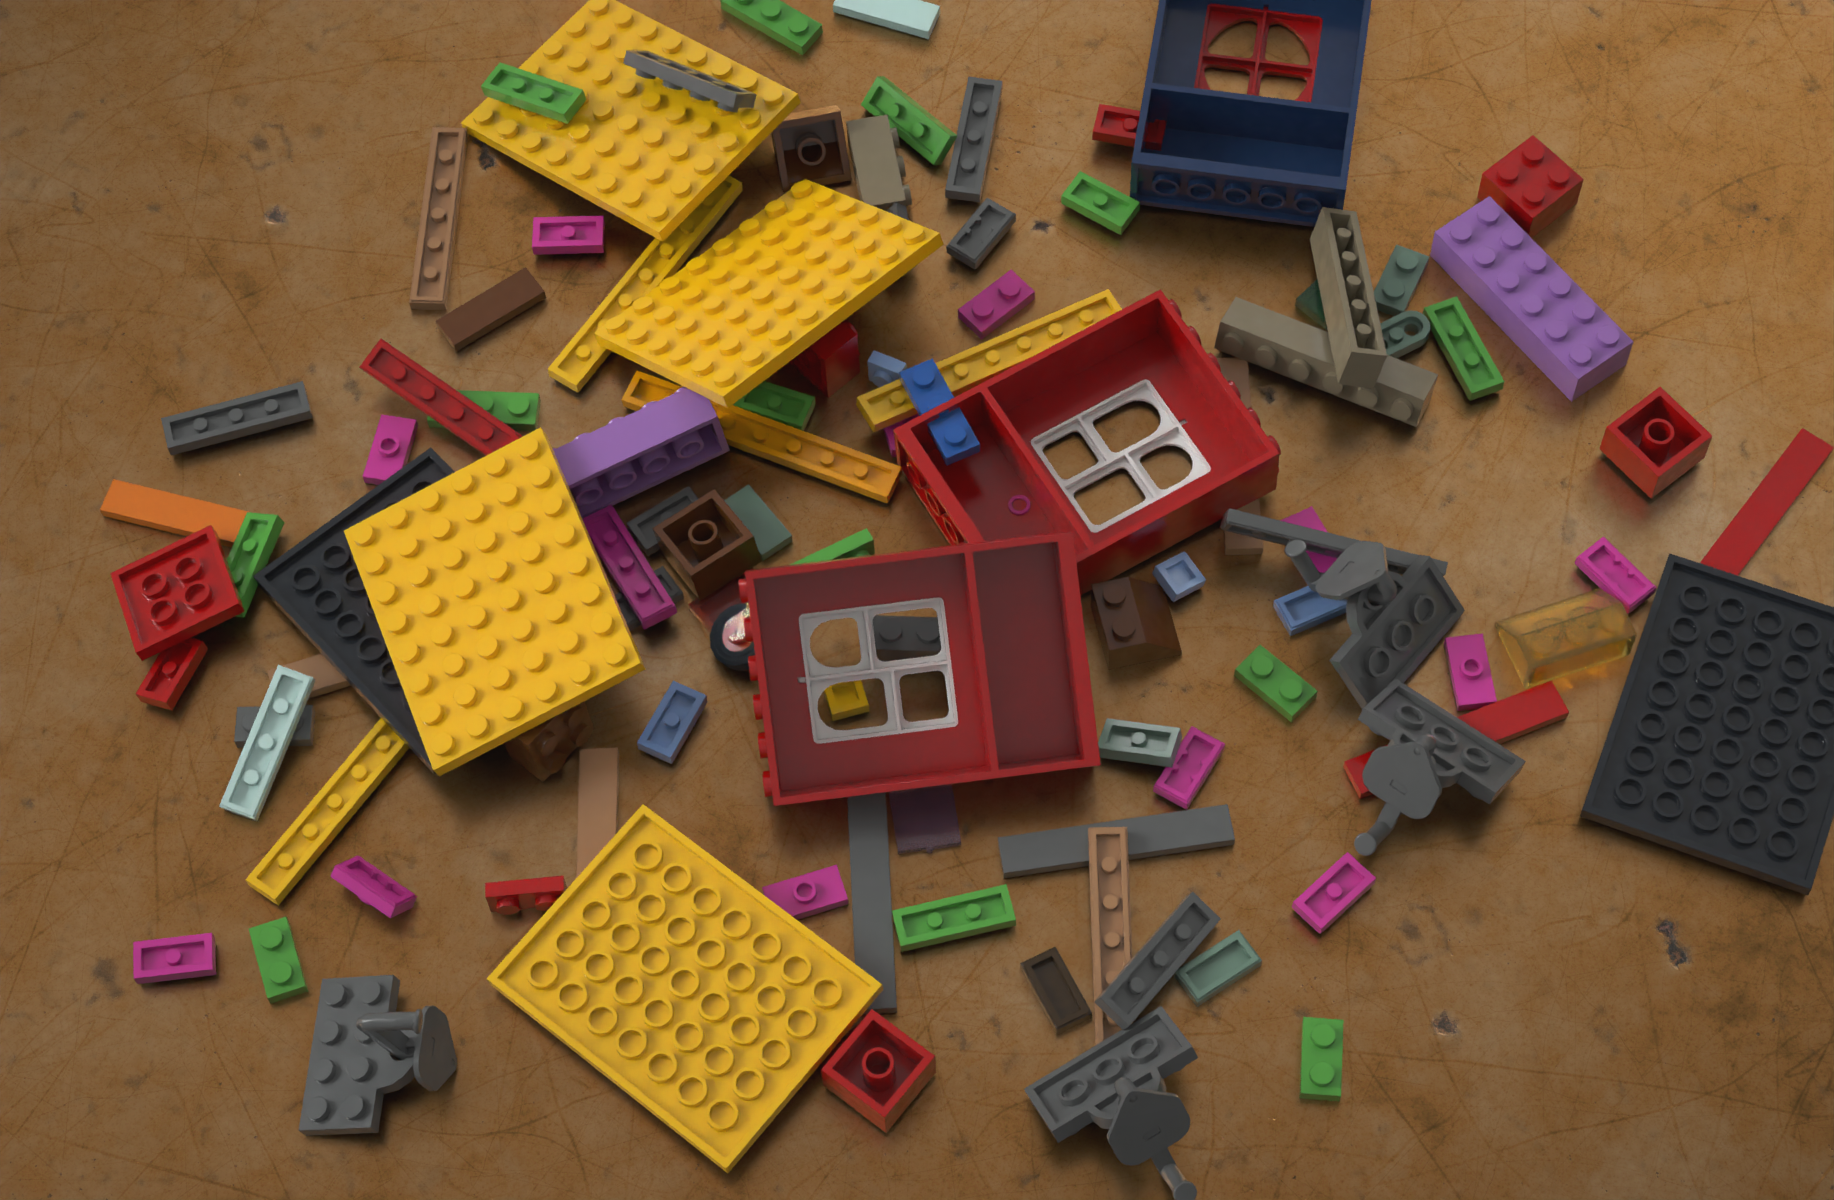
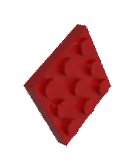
[110,525,245,661]

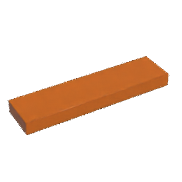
[100,479,249,547]

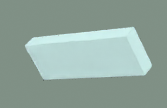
[833,0,940,39]

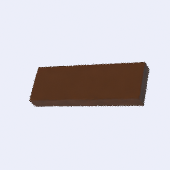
[436,267,546,352]

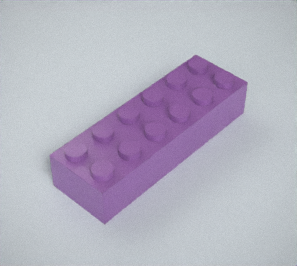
[1430,196,1634,402]
[552,386,730,519]

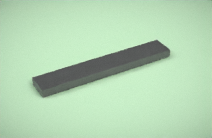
[1220,508,1448,576]
[847,792,897,1015]
[998,804,1235,878]

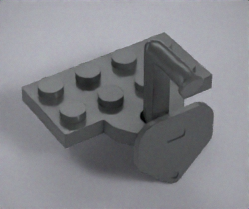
[1285,540,1465,710]
[1354,678,1526,856]
[298,975,457,1136]
[1024,1006,1198,1200]

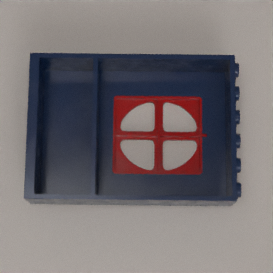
[1130,0,1372,227]

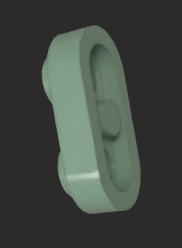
[1380,310,1430,358]

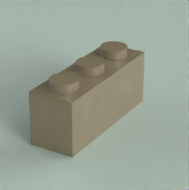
[846,115,912,211]

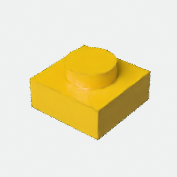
[824,680,869,721]

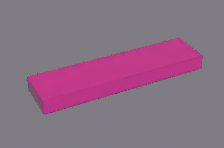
[582,505,677,630]

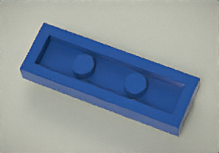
[899,358,980,466]

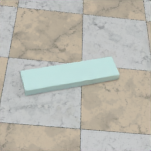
[219,665,316,821]

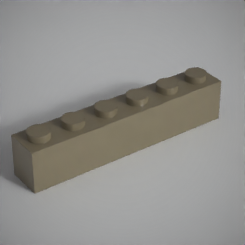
[1310,207,1387,389]
[1214,297,1438,427]

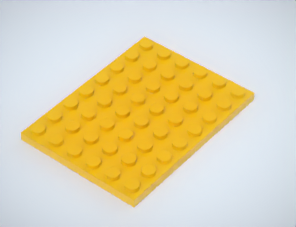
[461,0,801,242]
[594,179,944,408]
[344,427,646,777]
[486,804,884,1173]

